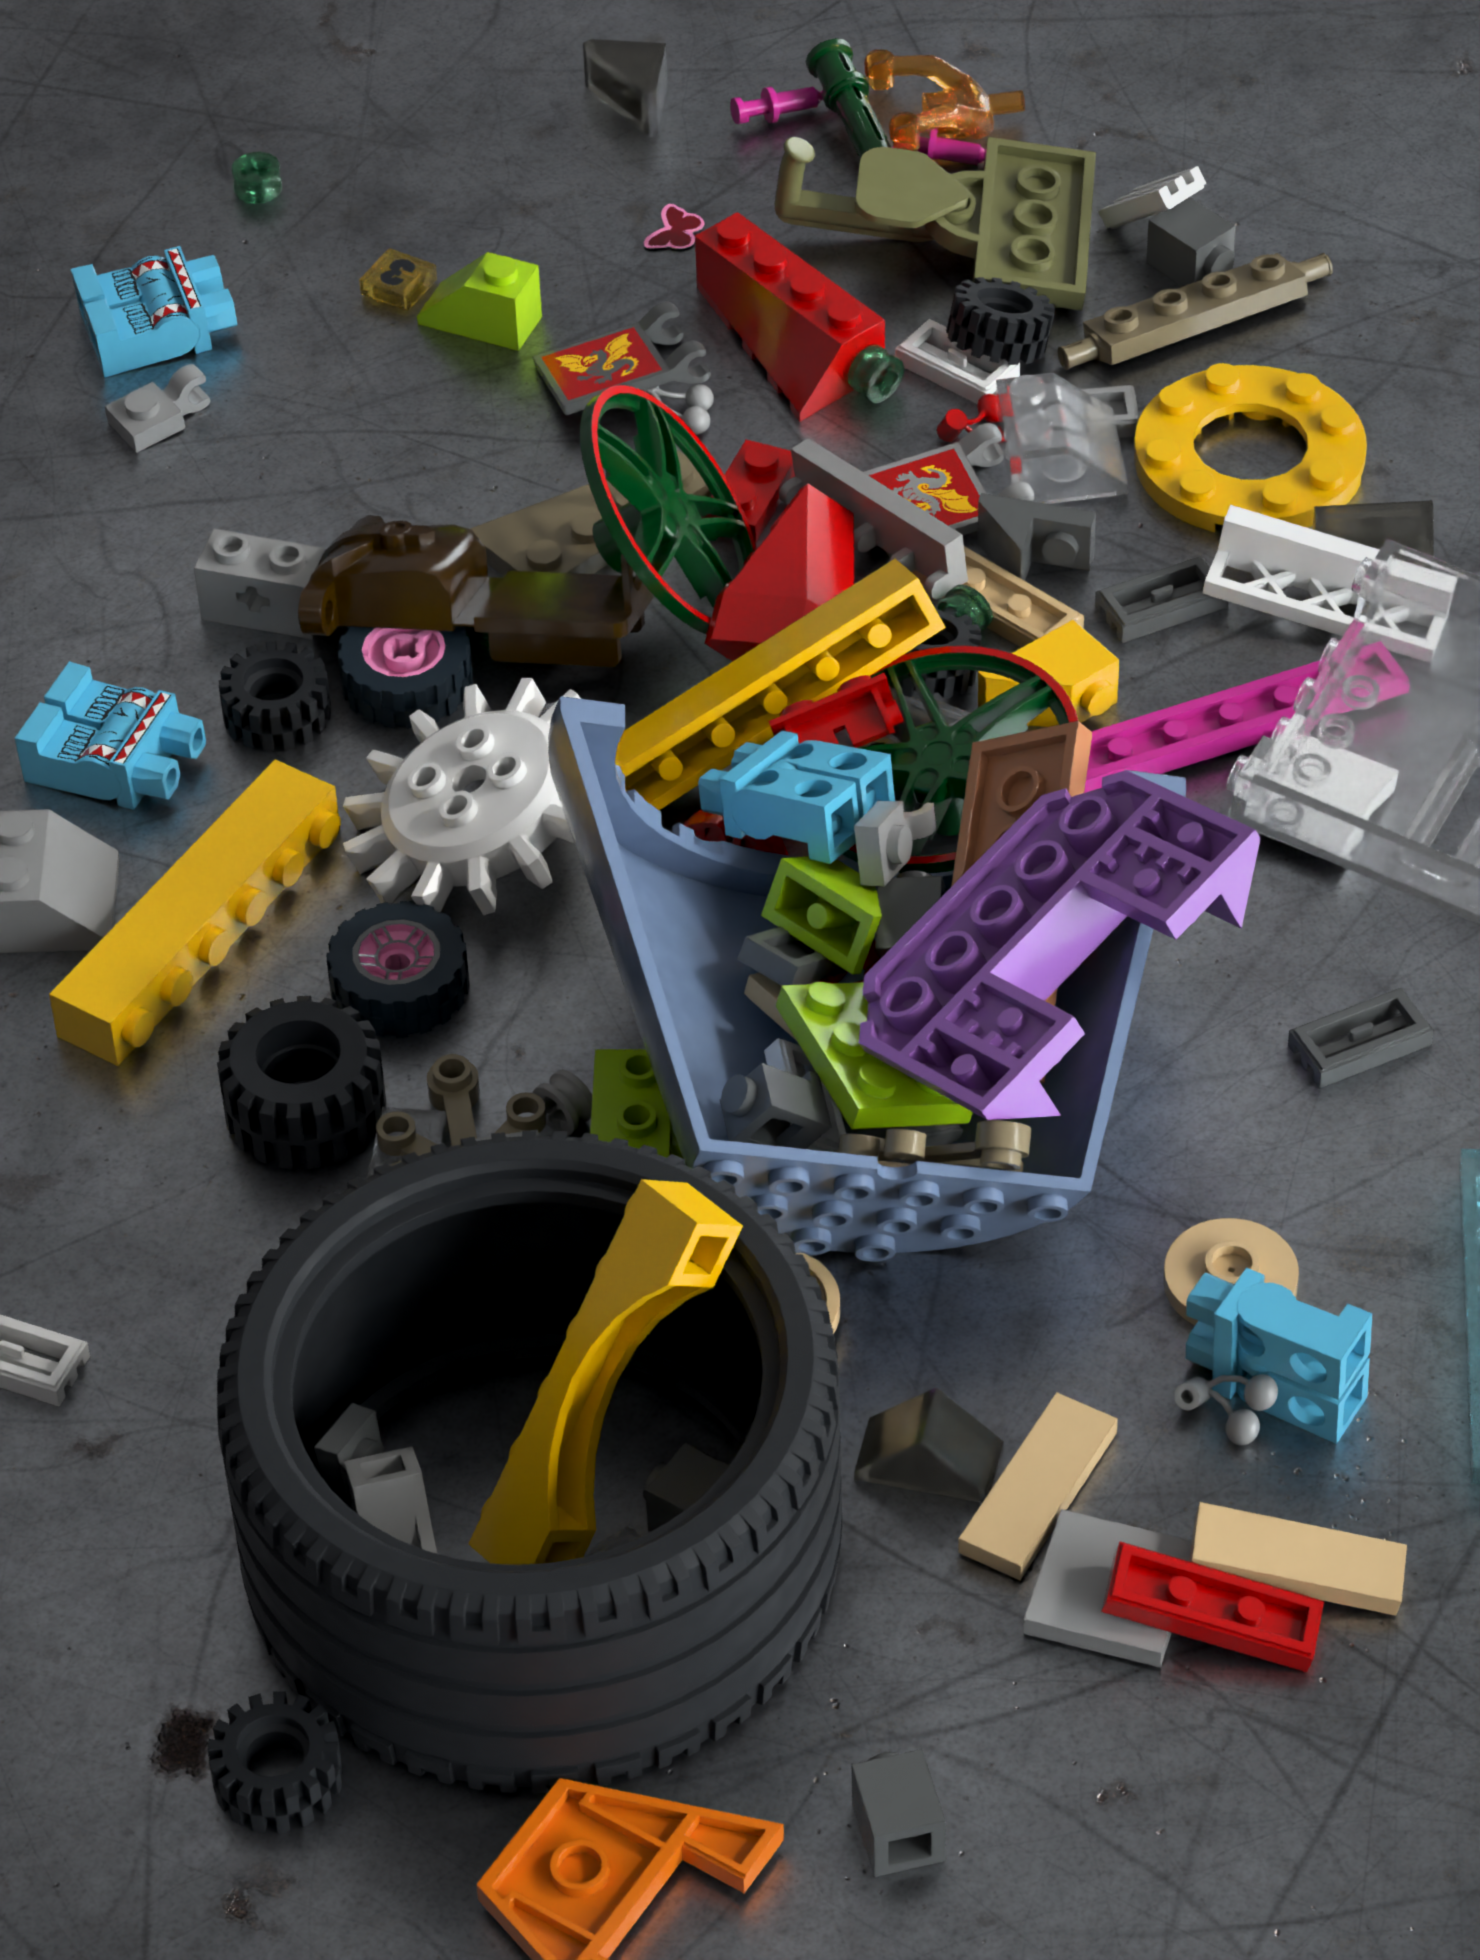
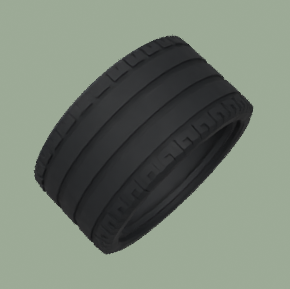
[217,1131,843,1793]

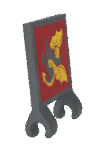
[532,302,711,415]

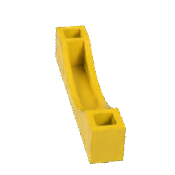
[468,1179,743,1565]

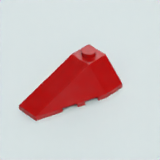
[704,484,854,662]

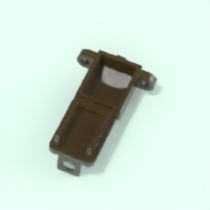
[298,515,654,667]

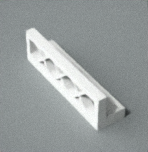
[1202,505,1460,663]

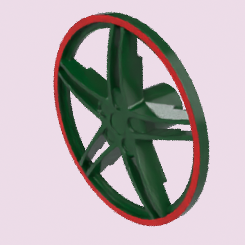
[580,385,757,634]
[843,646,1078,874]

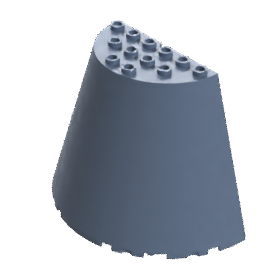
[548,696,1186,1262]

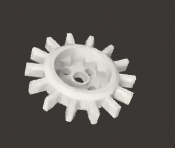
[343,678,581,915]

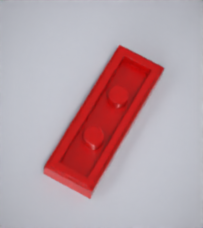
[1101,1541,1324,1672]

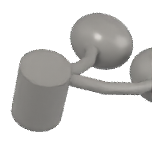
[643,384,714,435]
[1174,1374,1278,1446]

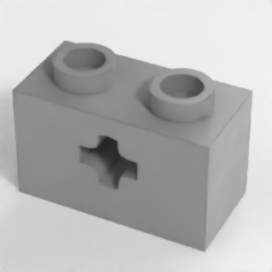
[194,529,326,640]

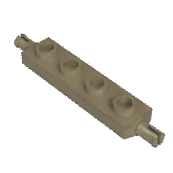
[1057,253,1333,370]

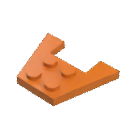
[476,1778,784,1960]

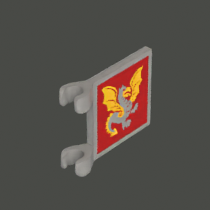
[863,423,1035,559]

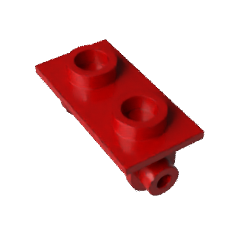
[768,673,904,748]

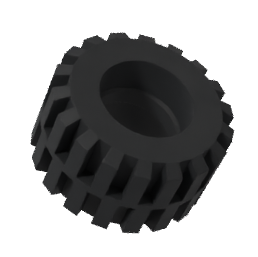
[217,996,386,1169]

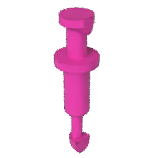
[730,86,823,124]
[893,127,985,166]

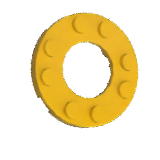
[1134,363,1367,532]

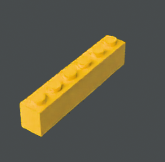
[615,558,946,810]
[49,759,341,1066]

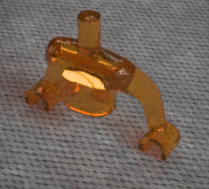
[864,49,1025,151]

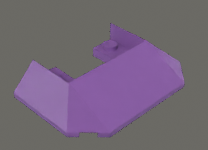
[859,770,1261,1120]

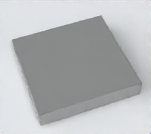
[1023,1509,1192,1668]

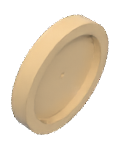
[1164,1218,1299,1326]

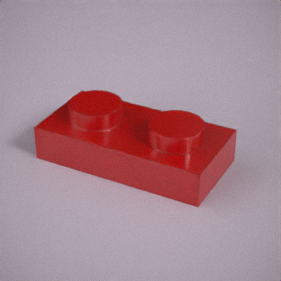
[701,439,795,543]

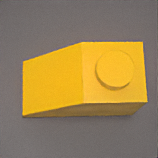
[978,620,1119,727]

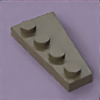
[470,450,712,576]

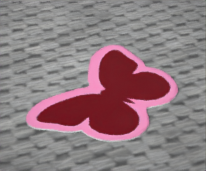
[644,204,705,249]

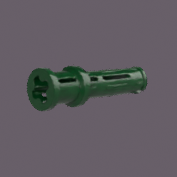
[806,38,891,159]

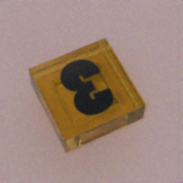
[359,248,437,311]

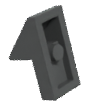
[978,493,1096,581]

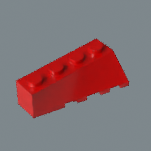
[695,212,885,422]

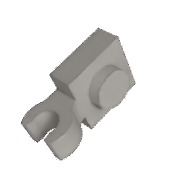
[104,364,211,453]
[854,801,936,887]

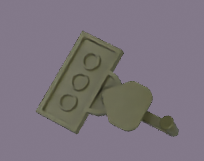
[774,137,1096,311]

